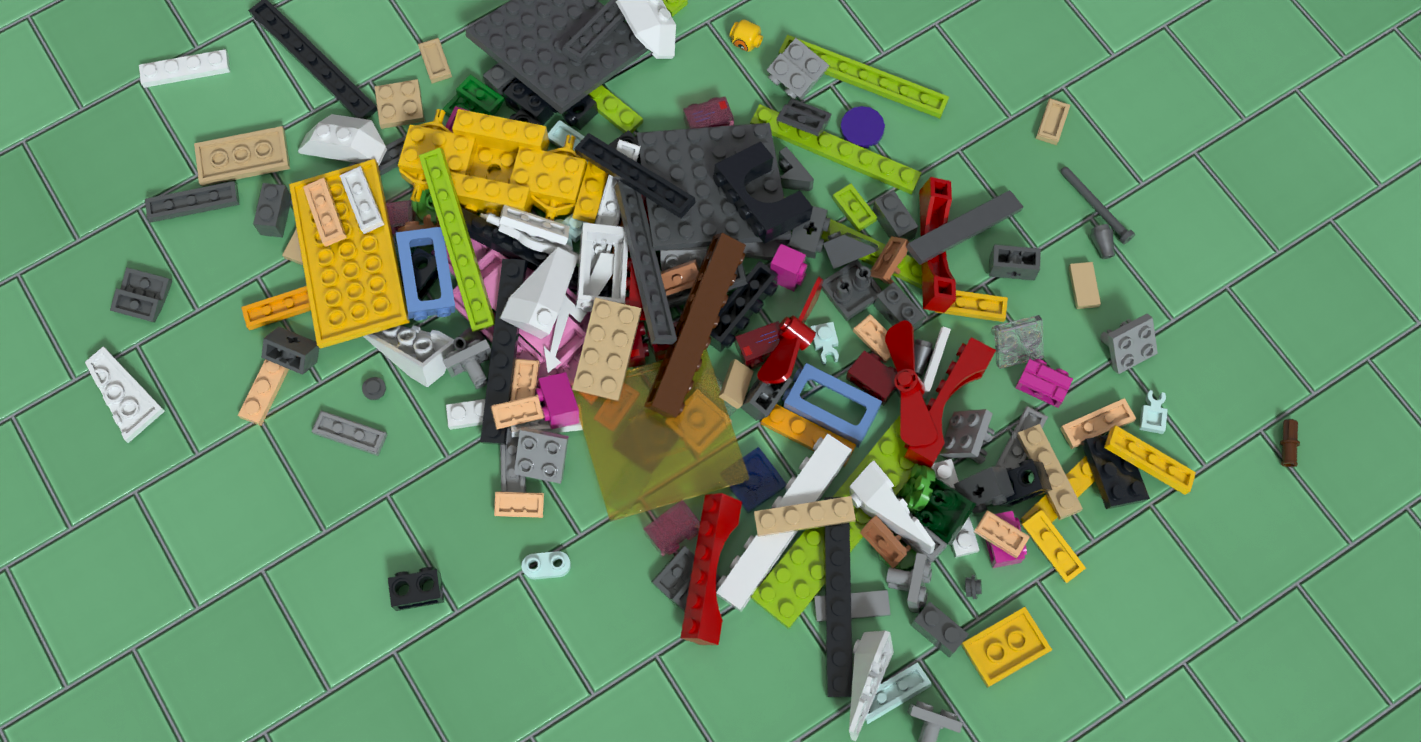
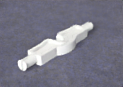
[486,213,579,264]

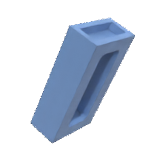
[396,227,455,321]
[782,363,882,448]

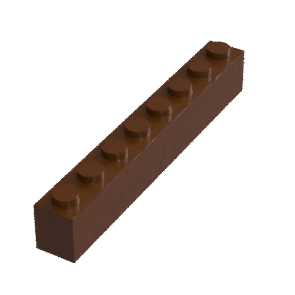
[644,233,746,418]

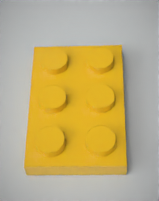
[961,607,1052,688]

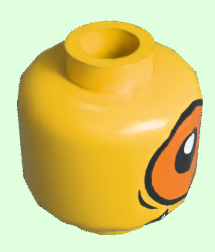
[729,19,763,52]

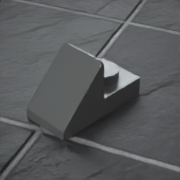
[778,147,814,191]

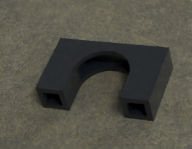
[713,141,813,244]

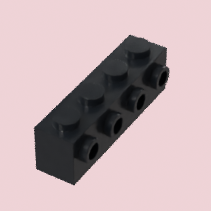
[709,261,778,352]

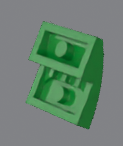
[443,74,504,117]

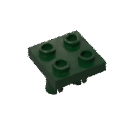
[912,478,976,545]

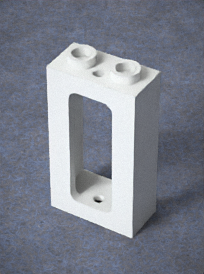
[576,223,628,312]

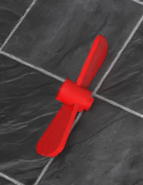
[757,276,823,384]
[885,320,939,447]

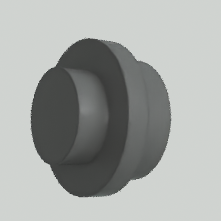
[362,377,386,400]
[965,575,982,599]

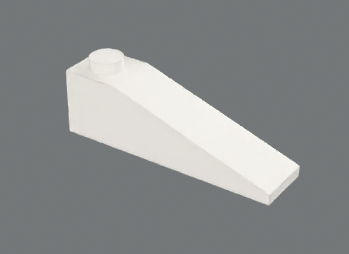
[500,247,578,339]
[363,325,455,387]
[850,461,935,554]
[849,631,894,741]

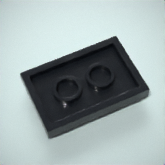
[1081,435,1150,509]

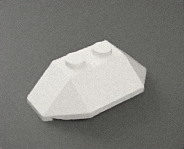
[616,0,676,59]
[298,114,387,166]

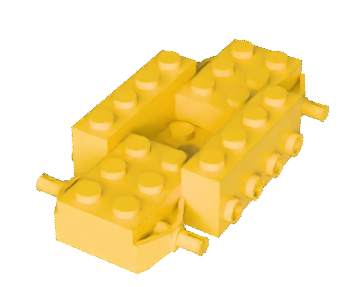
[398,109,587,221]

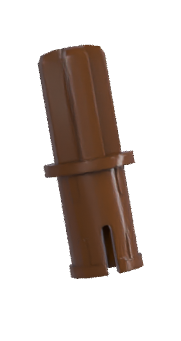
[1280,419,1300,467]

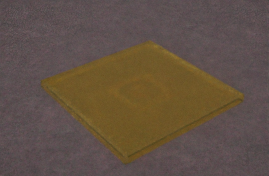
[571,349,749,522]

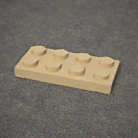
[194,126,290,186]
[572,297,642,401]

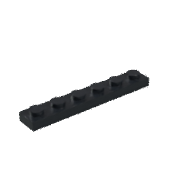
[574,133,696,219]

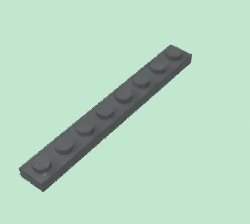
[614,181,677,344]

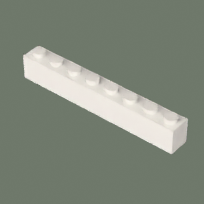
[716,434,852,612]

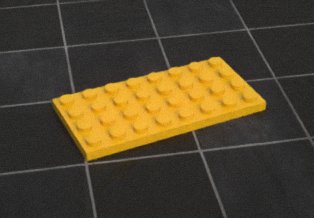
[289,159,410,349]

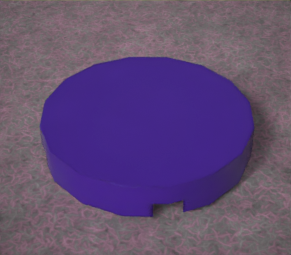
[840,106,885,149]

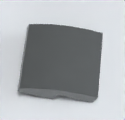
[777,98,832,136]
[110,267,173,322]
[651,546,721,612]

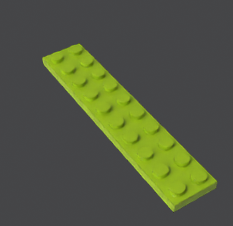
[751,415,915,629]

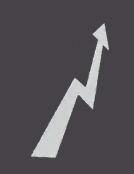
[544,253,614,373]

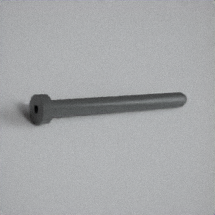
[1061,167,1135,245]

